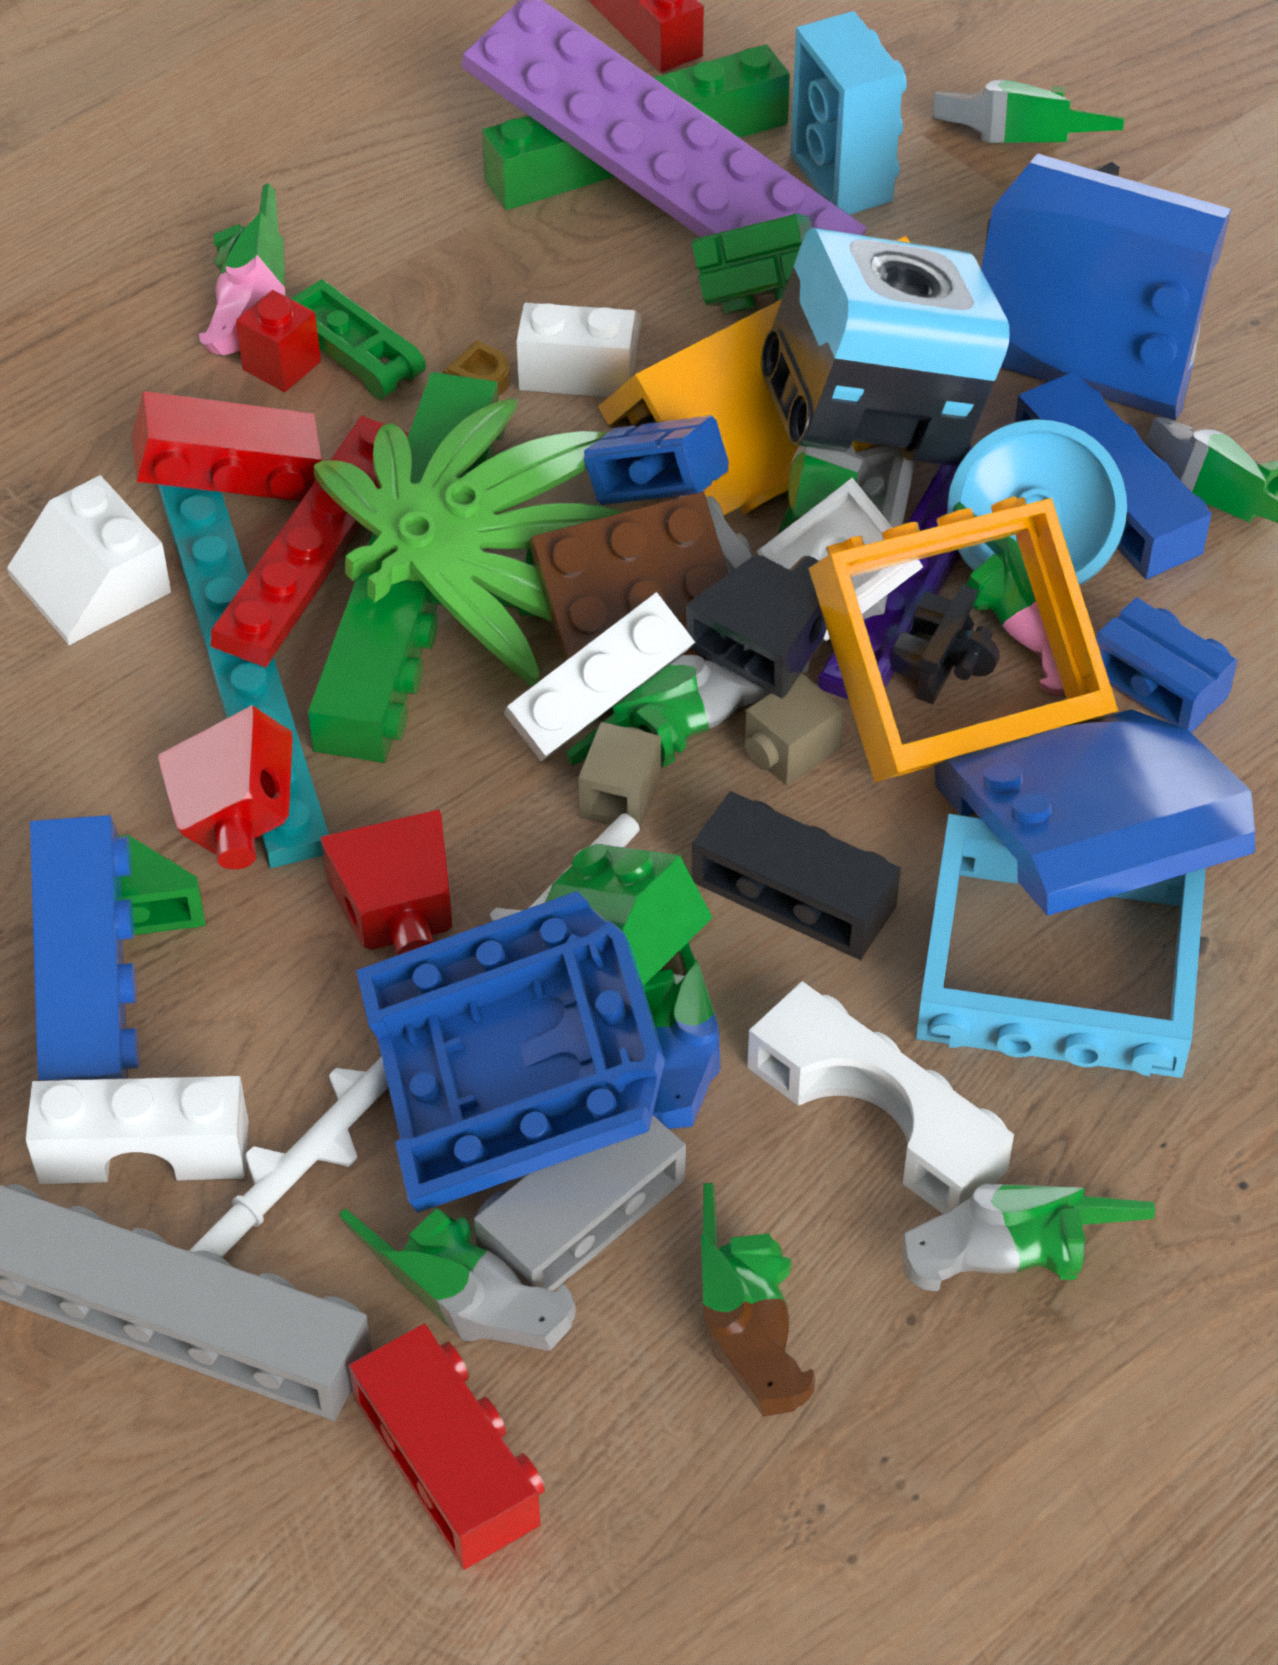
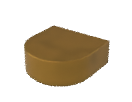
[443,340,511,396]

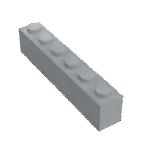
[0,1184,372,1422]

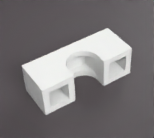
[504,592,695,762]
[26,1076,249,1184]

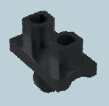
[891,585,1000,704]

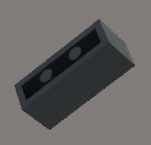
[691,791,901,960]

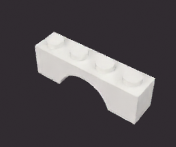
[747,981,1014,1214]

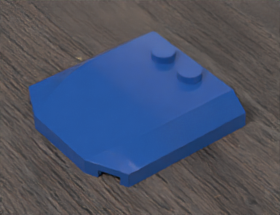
[981,154,1231,421]
[935,709,1255,916]
[356,891,665,1213]

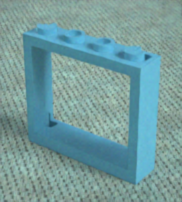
[916,814,1206,1078]

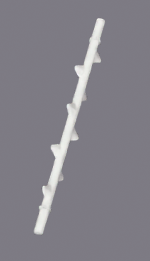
[188,813,640,1257]

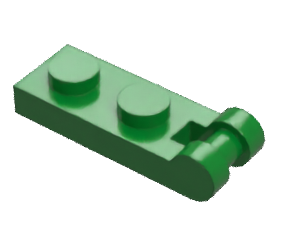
[291,279,426,400]

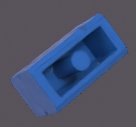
[584,415,729,505]
[1096,597,1238,732]

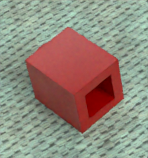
[236,289,321,393]

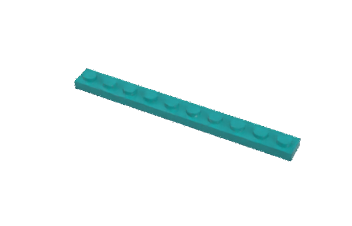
[157,484,329,869]

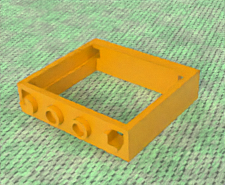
[808,496,1118,783]

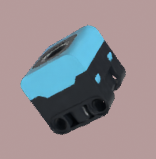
[761,228,1010,466]

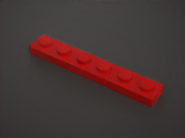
[210,415,409,668]

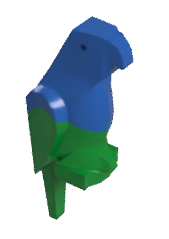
[643,942,721,1129]

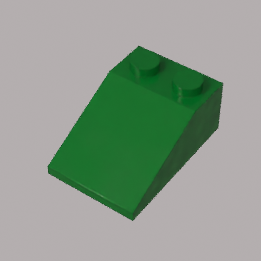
[545,844,713,986]

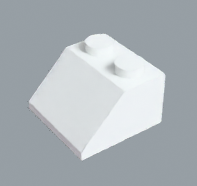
[517,303,642,397]
[7,475,171,645]

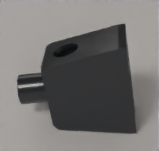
[686,556,827,699]

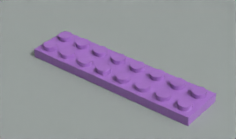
[462,0,867,237]

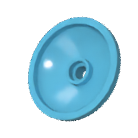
[948,420,1127,586]

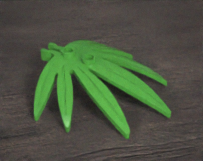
[314,399,623,687]

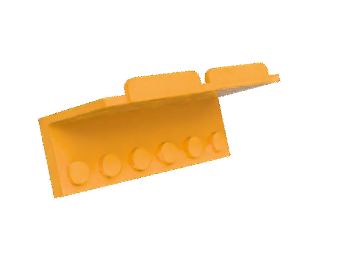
[598,236,910,516]

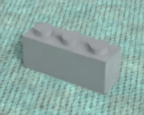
[474,1116,686,1291]

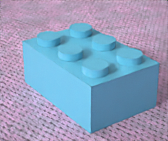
[790,11,907,215]

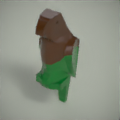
[701,1182,815,1417]

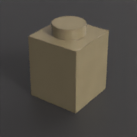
[745,673,844,786]
[578,722,661,829]

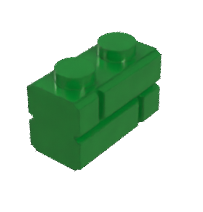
[692,213,812,314]

